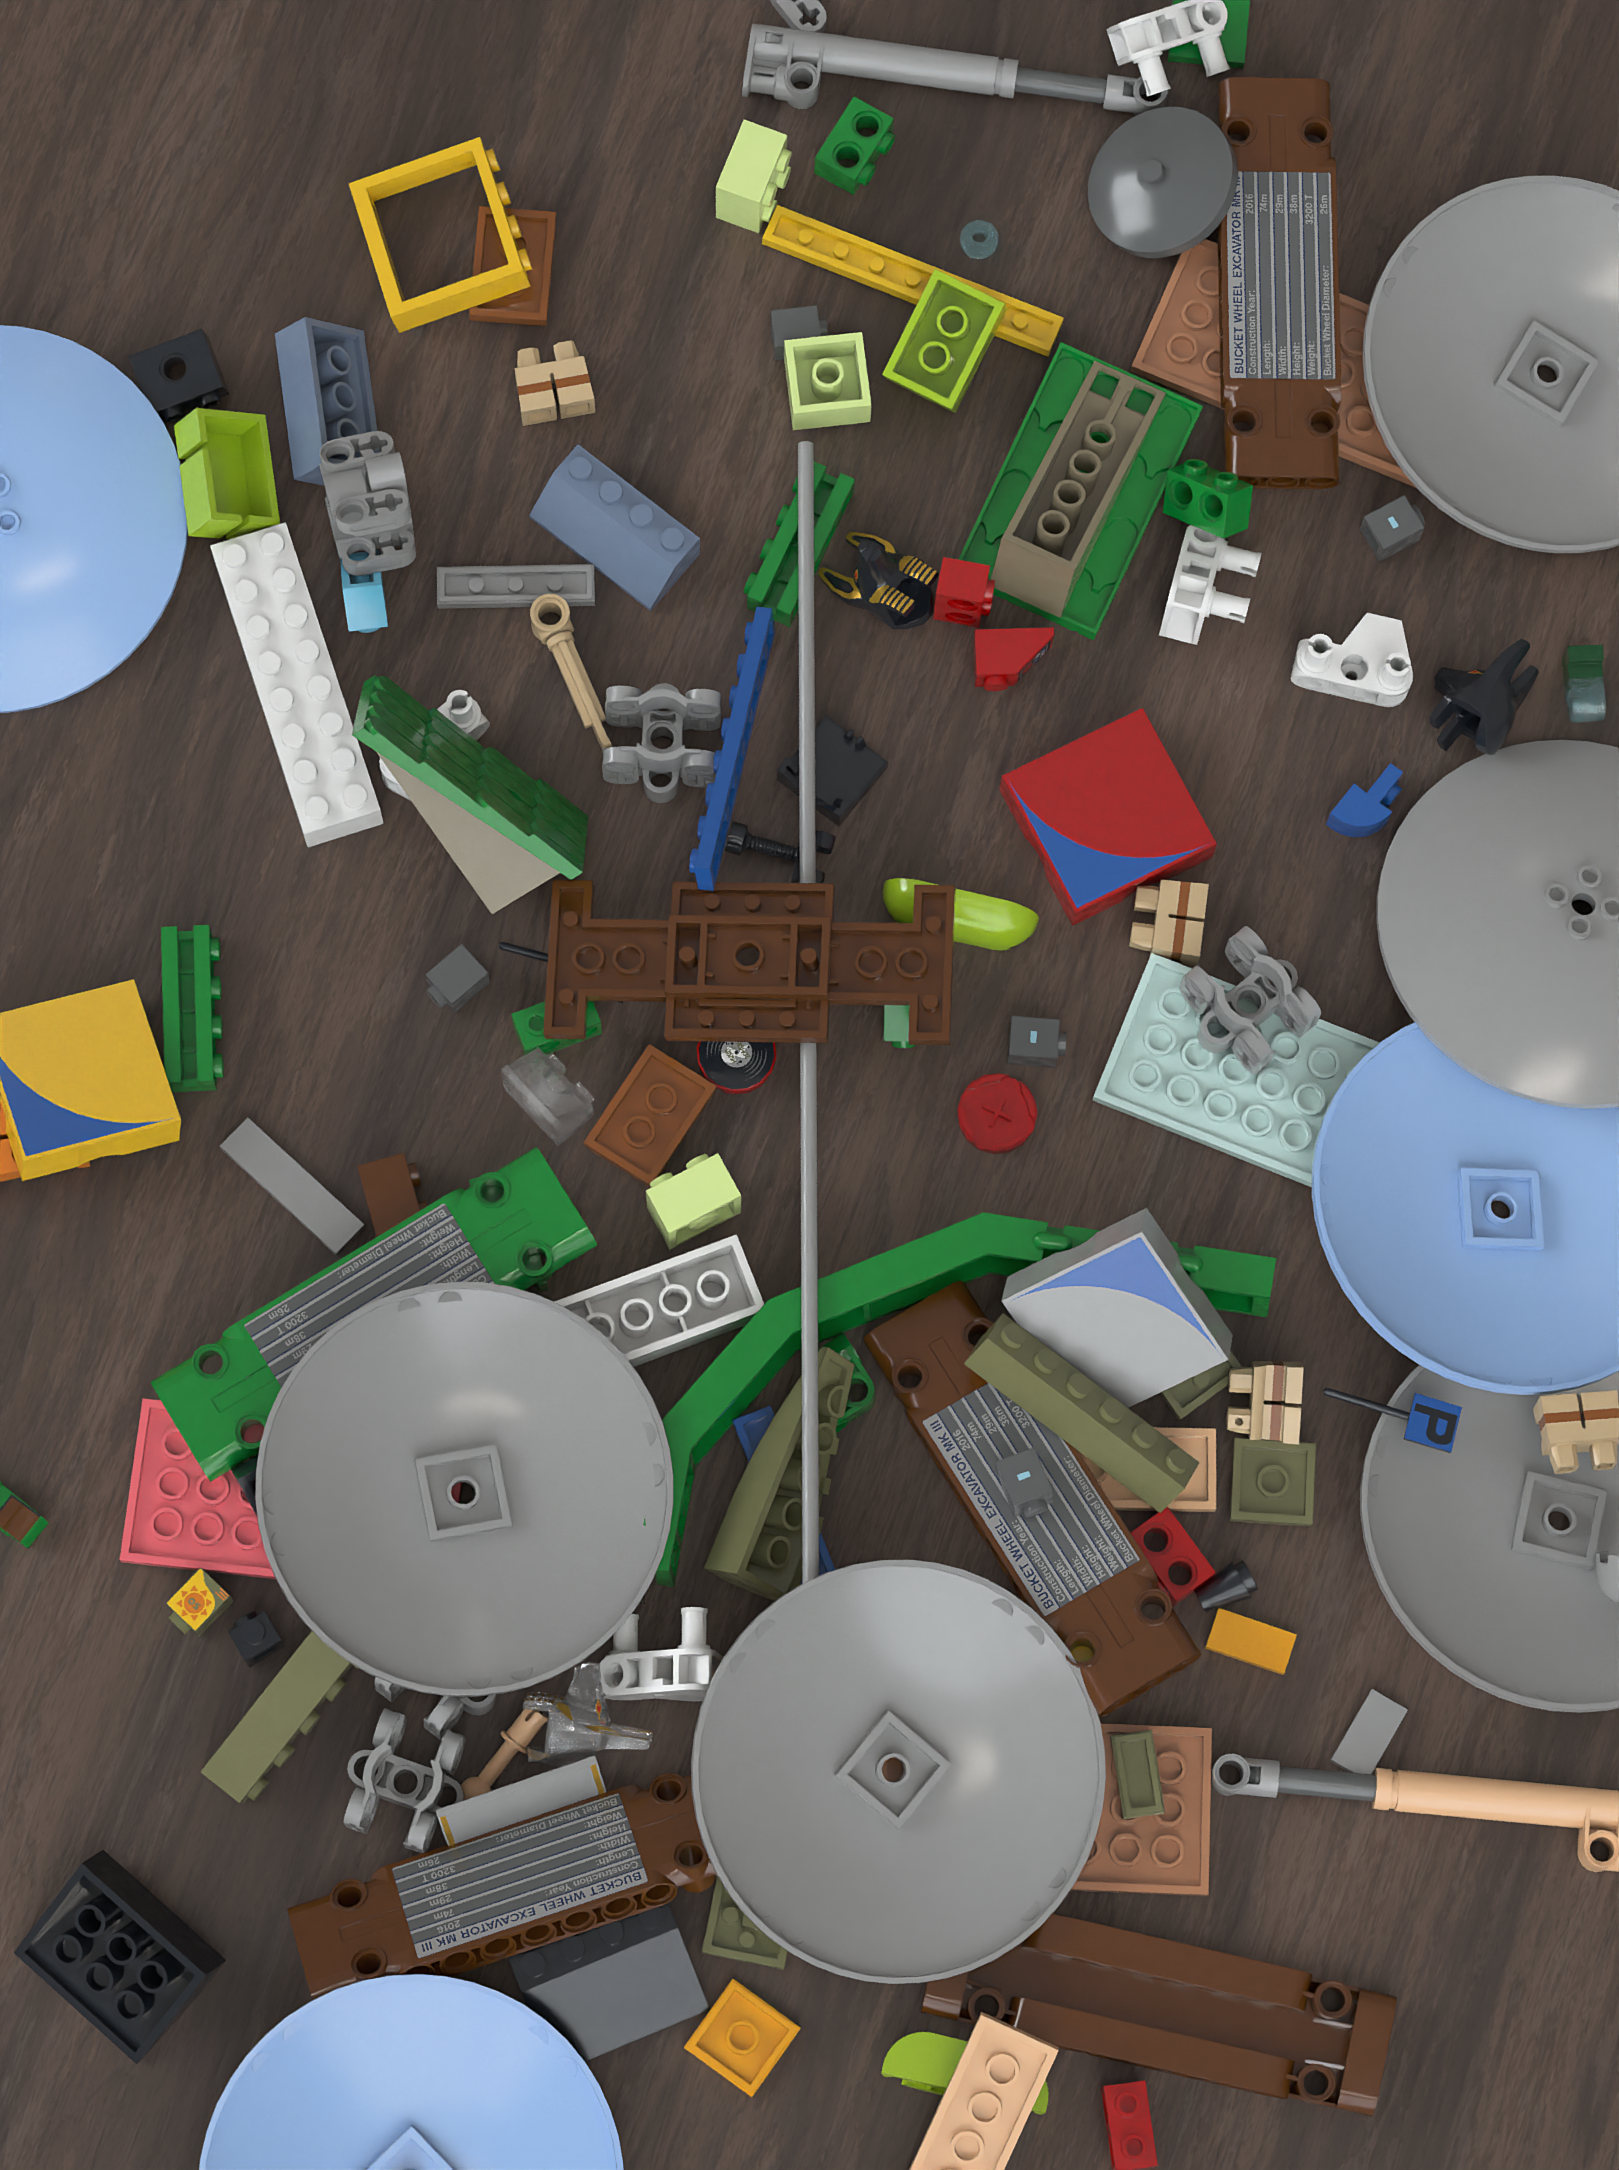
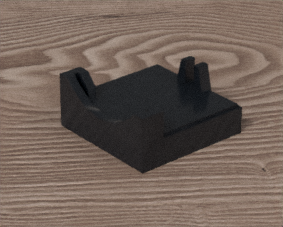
[777,716,888,827]

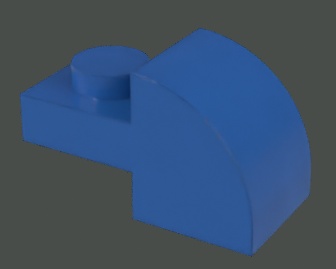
[1326,763,1403,838]

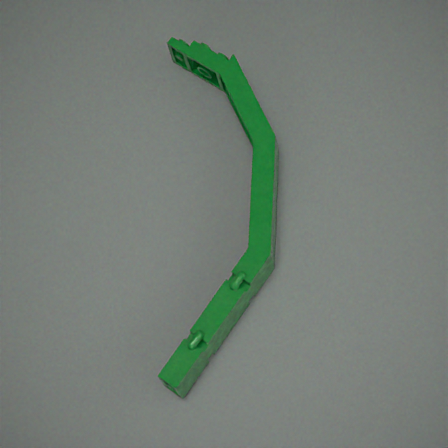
[643,1212,1276,1587]

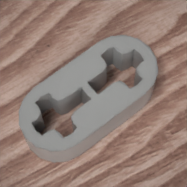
[770,0,827,33]

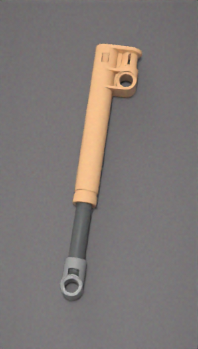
[1211,1753,1619,1872]

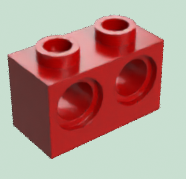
[933,557,996,628]
[1130,1506,1216,1607]
[1100,2080,1158,2170]

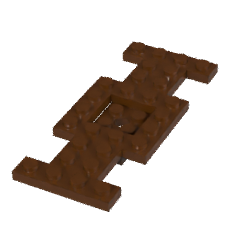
[543,880,956,1045]

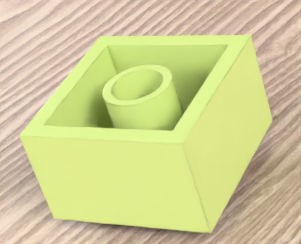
[716,120,792,233]
[784,332,871,430]
[646,1153,741,1250]

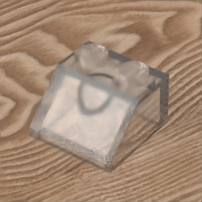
[501,1048,594,1147]

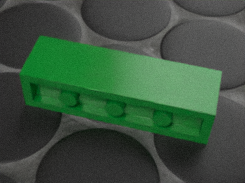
[743,461,855,627]
[161,925,224,1092]

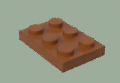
[469,206,557,326]
[583,1044,717,1188]

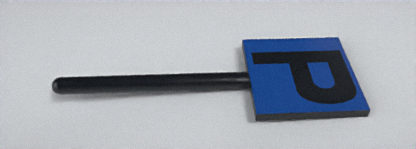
[1322,1388,1462,1453]

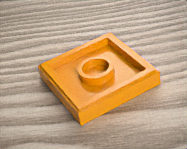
[684,1979,801,2098]

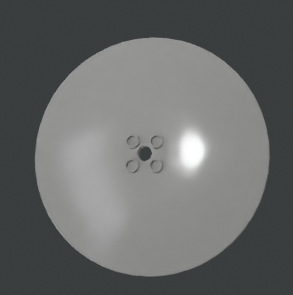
[1363,176,1619,553]
[1376,740,1619,1109]
[255,1282,673,1697]
[1360,1365,1619,1713]
[691,1560,1106,1984]

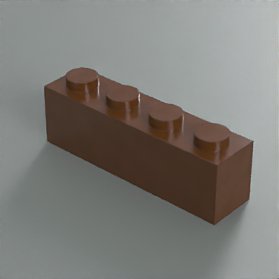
[357,1153,427,1237]

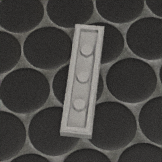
[437,564,595,609]
[220,1117,365,1256]

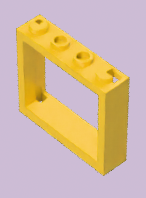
[348,137,532,333]

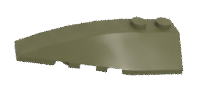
[704,1347,854,1601]

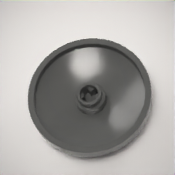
[1088,107,1238,258]

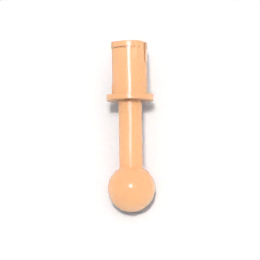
[461,1703,549,1800]

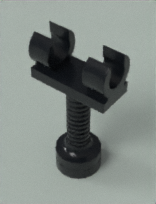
[724,821,836,883]

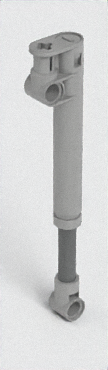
[742,23,1168,116]

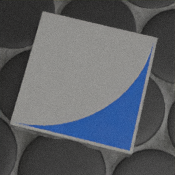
[1001,1208,1233,1408]

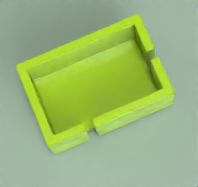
[174,408,280,540]

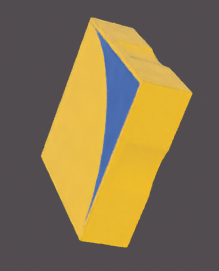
[0,979,181,1181]

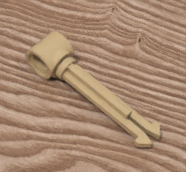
[530,594,612,752]

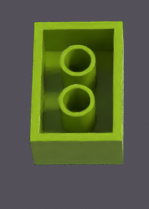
[882,269,1008,413]

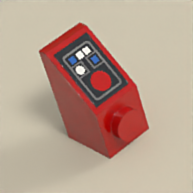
[973,627,1054,691]

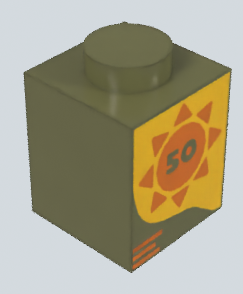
[166,1567,234,1637]

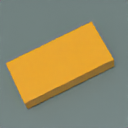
[1205,1608,1297,1675]

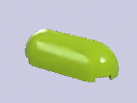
[883,878,1039,951]
[881,2032,1048,2115]

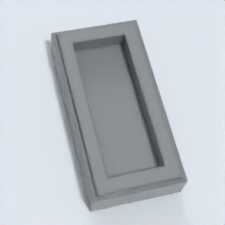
[1330,1689,1408,1774]

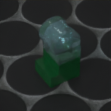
[1562,644,1606,723]

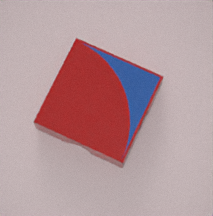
[999,708,1217,926]

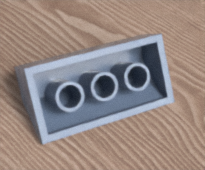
[275,317,380,486]
[529,445,700,612]

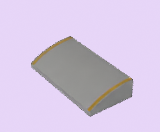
[435,1756,606,1846]

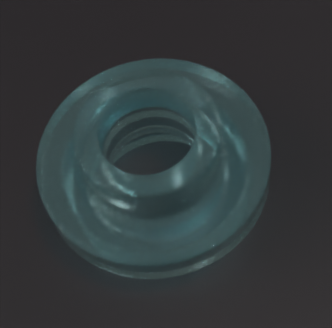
[960,220,999,259]

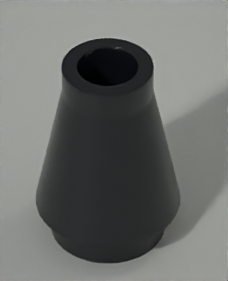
[1195,1560,1258,1612]

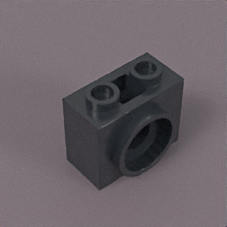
[129,329,229,423]

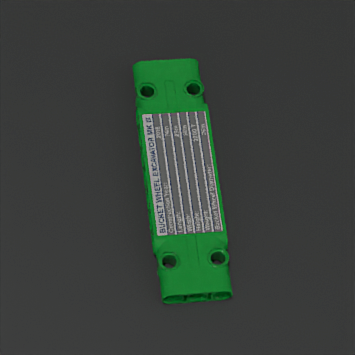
[150,1147,597,1482]

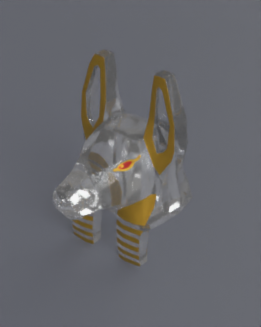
[523,1662,653,1766]

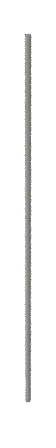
[798,441,819,1583]

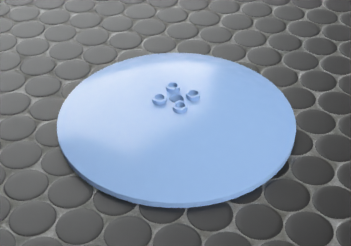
[0,325,188,713]
[1312,1022,1619,1395]
[199,1974,624,2170]

